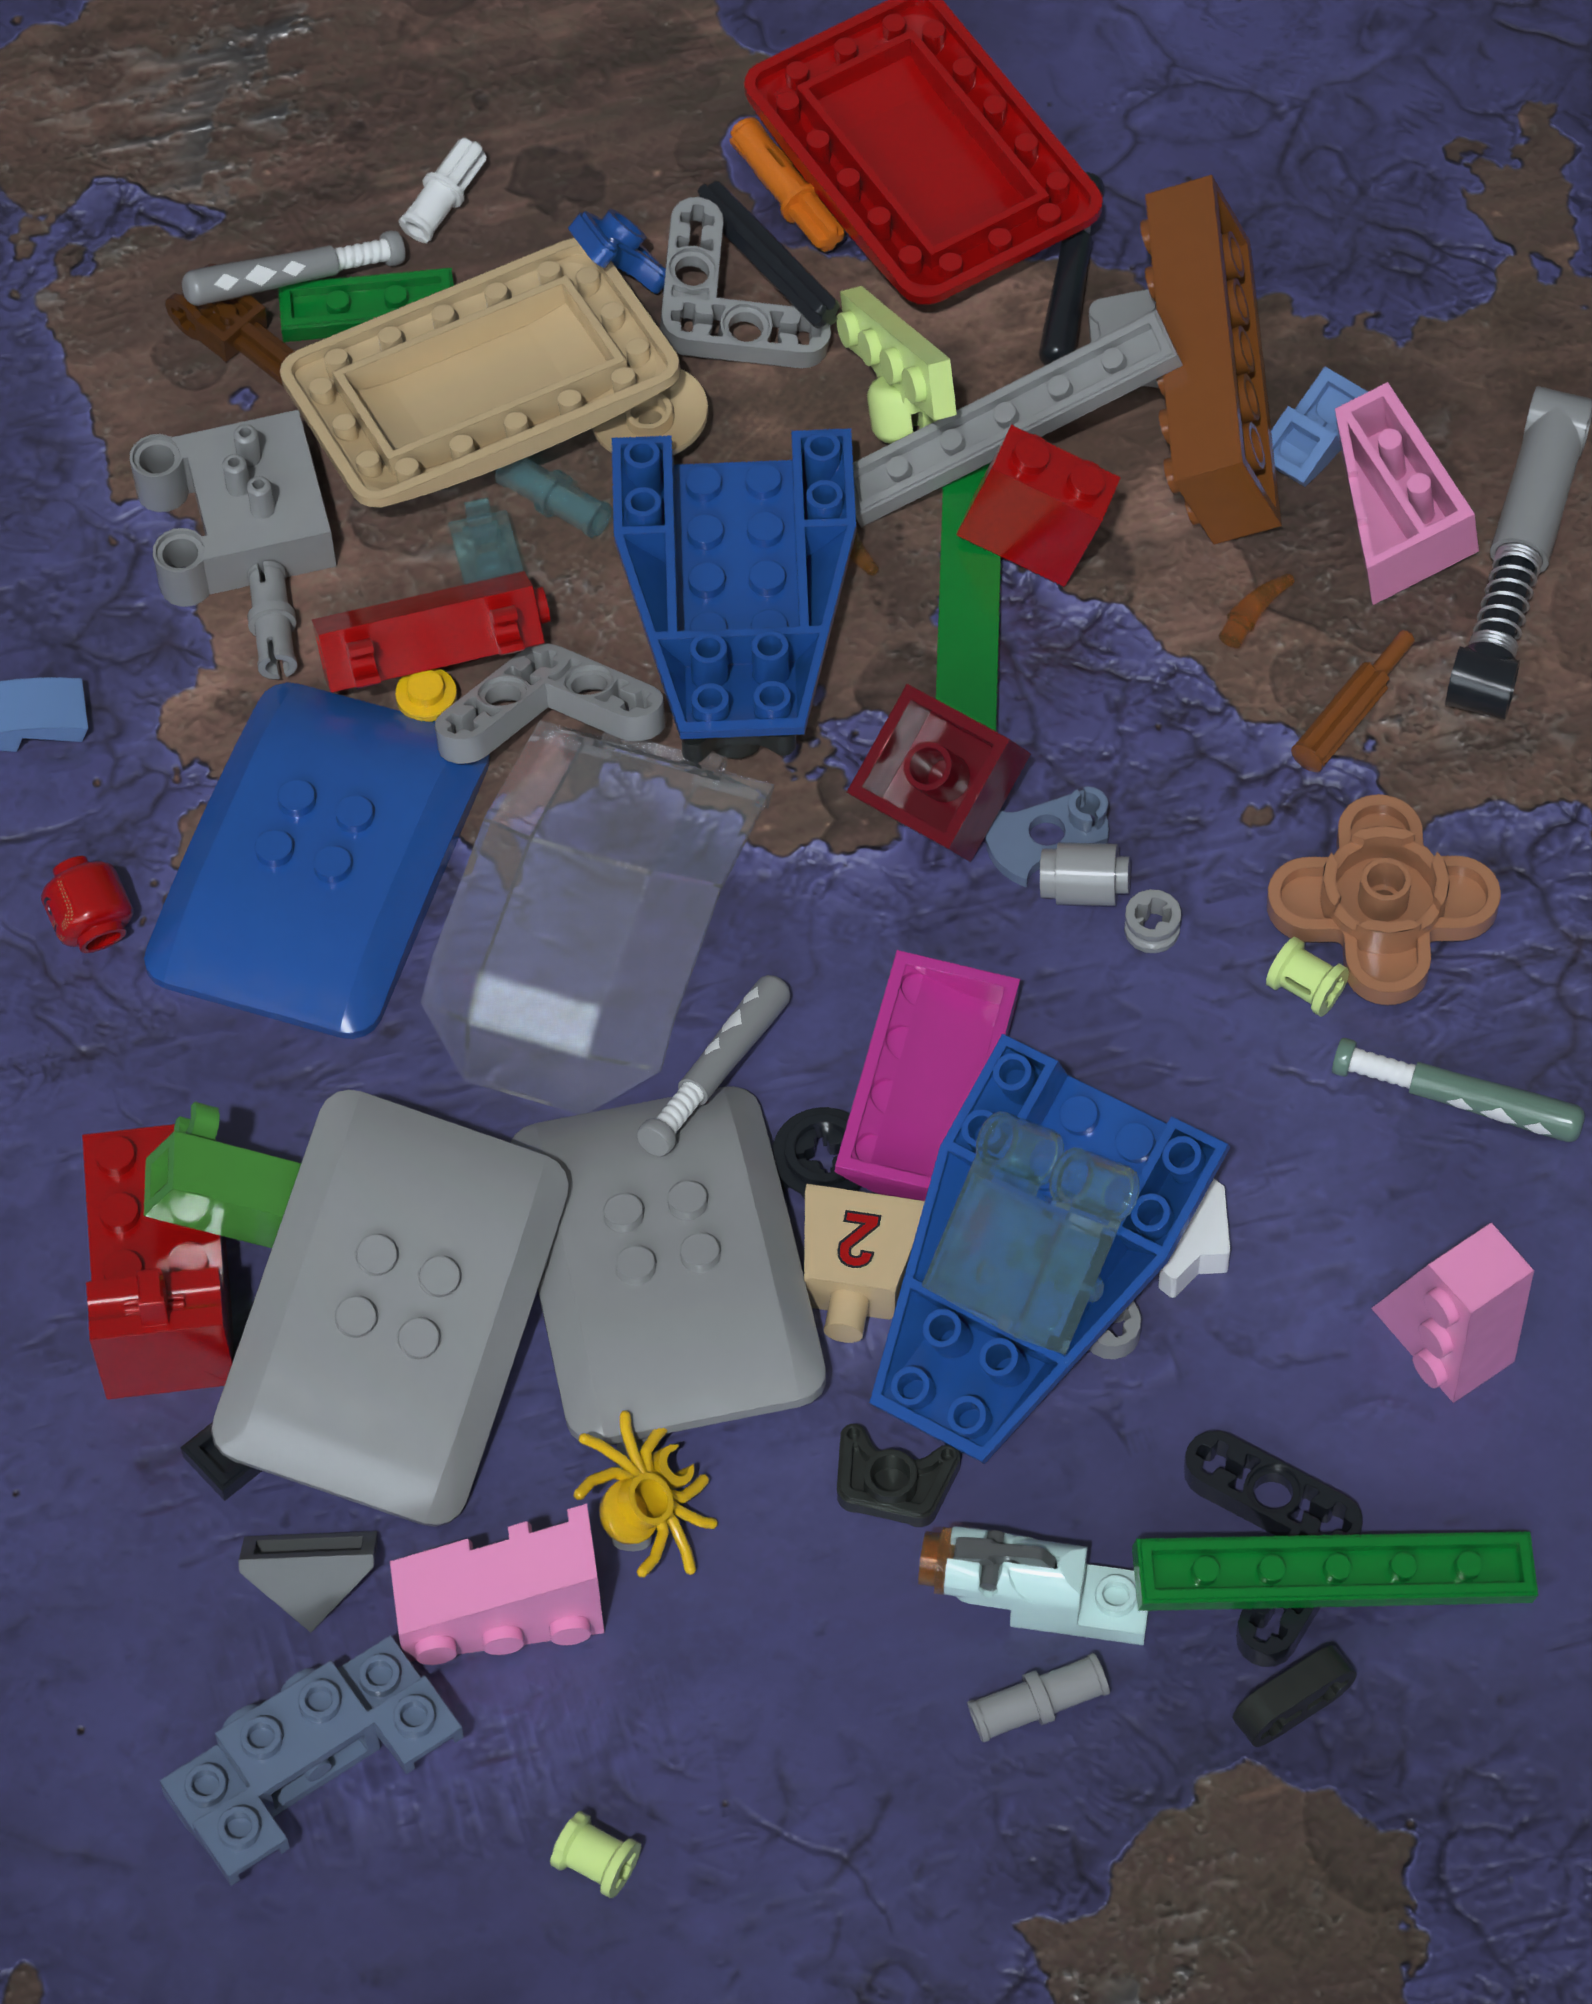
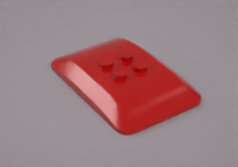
[744,0,1102,305]

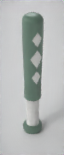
[1332,1038,1585,1142]

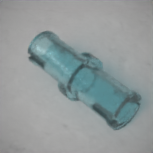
[495,458,612,538]

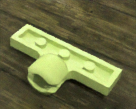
[836,286,957,444]

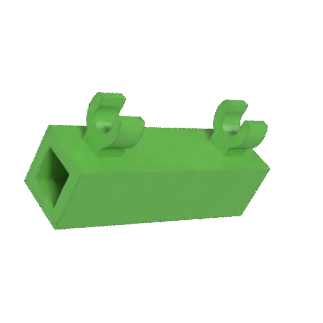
[144,1102,301,1248]

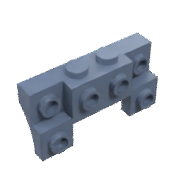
[159,1635,464,1886]

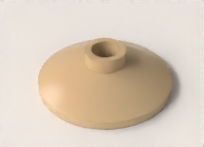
[592,369,708,455]

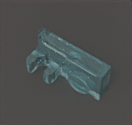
[448,497,523,585]

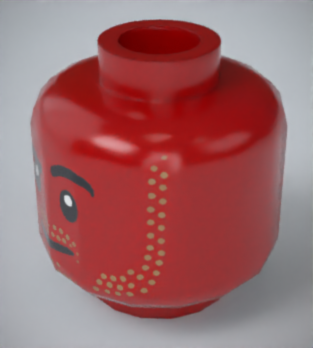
[41,856,133,953]

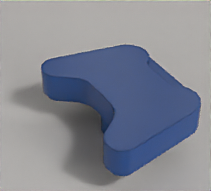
[568,209,665,294]

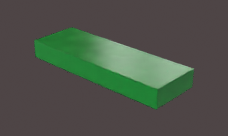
[278,268,454,342]

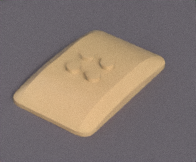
[280,238,681,507]

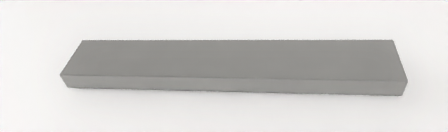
[853,310,1183,527]

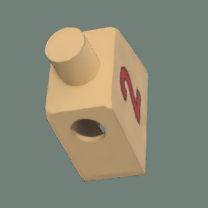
[804,1184,925,1343]

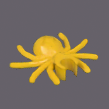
[573,1411,718,1577]

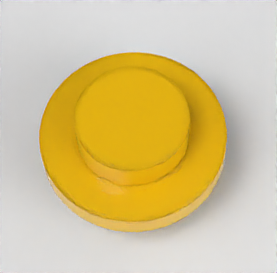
[395,668,457,722]

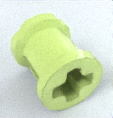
[1266,937,1349,1017]
[550,1811,641,1898]

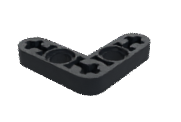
[1184,1431,1363,1667]

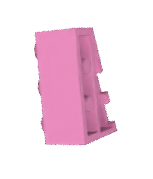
[1371,1222,1534,1403]

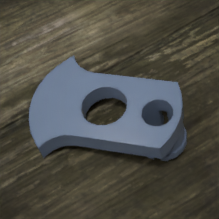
[985,786,1109,887]

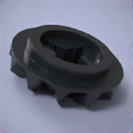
[772,1107,860,1199]

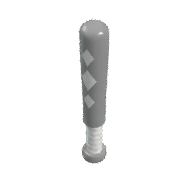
[182,230,405,306]
[637,975,790,1156]

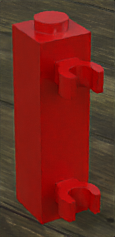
[312,571,551,692]

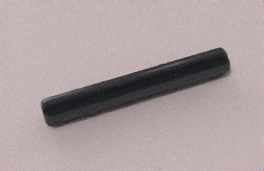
[697,181,840,328]

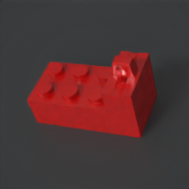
[82,1124,235,1400]

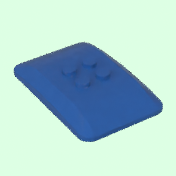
[144,682,490,1039]

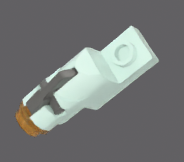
[918,1526,1148,1645]

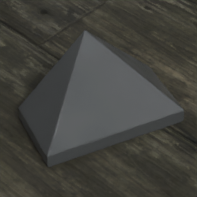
[239,1531,378,1633]

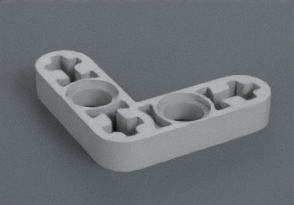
[660,197,831,368]
[435,644,666,764]

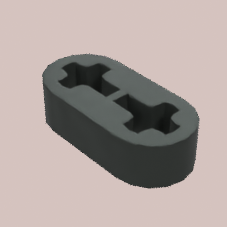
[1232,1646,1357,1747]

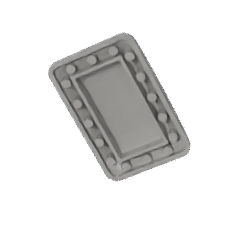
[511,1086,826,1445]
[211,1089,569,1527]

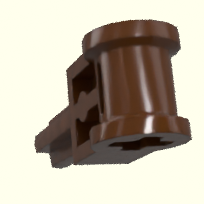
[165,263,295,387]

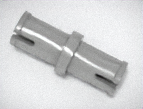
[247,561,297,679]
[967,1653,1110,1743]

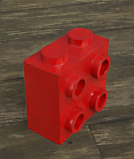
[956,425,1121,587]

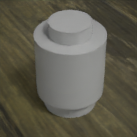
[1040,842,1131,906]

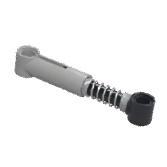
[1445,386,1592,719]

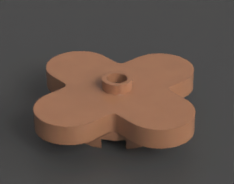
[1267,794,1501,1005]

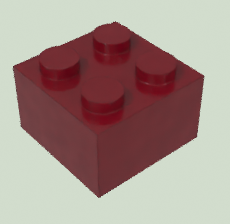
[846,684,1031,862]

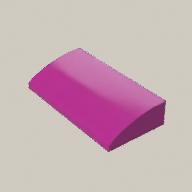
[835,950,1020,1201]

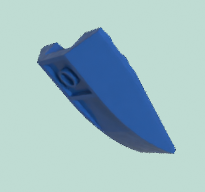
[612,428,856,739]
[869,1034,1231,1464]

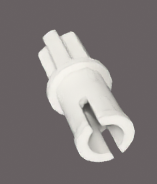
[399,138,486,243]

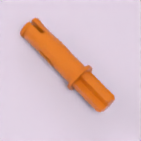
[730,117,844,252]

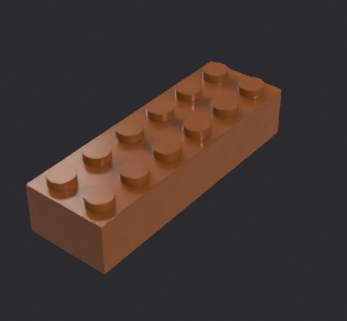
[1140,174,1282,545]

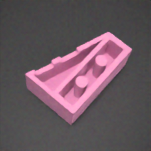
[1335,382,1479,605]
[390,1504,604,1665]

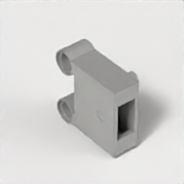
[130,410,336,607]

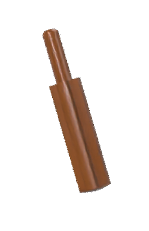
[1291,630,1415,772]

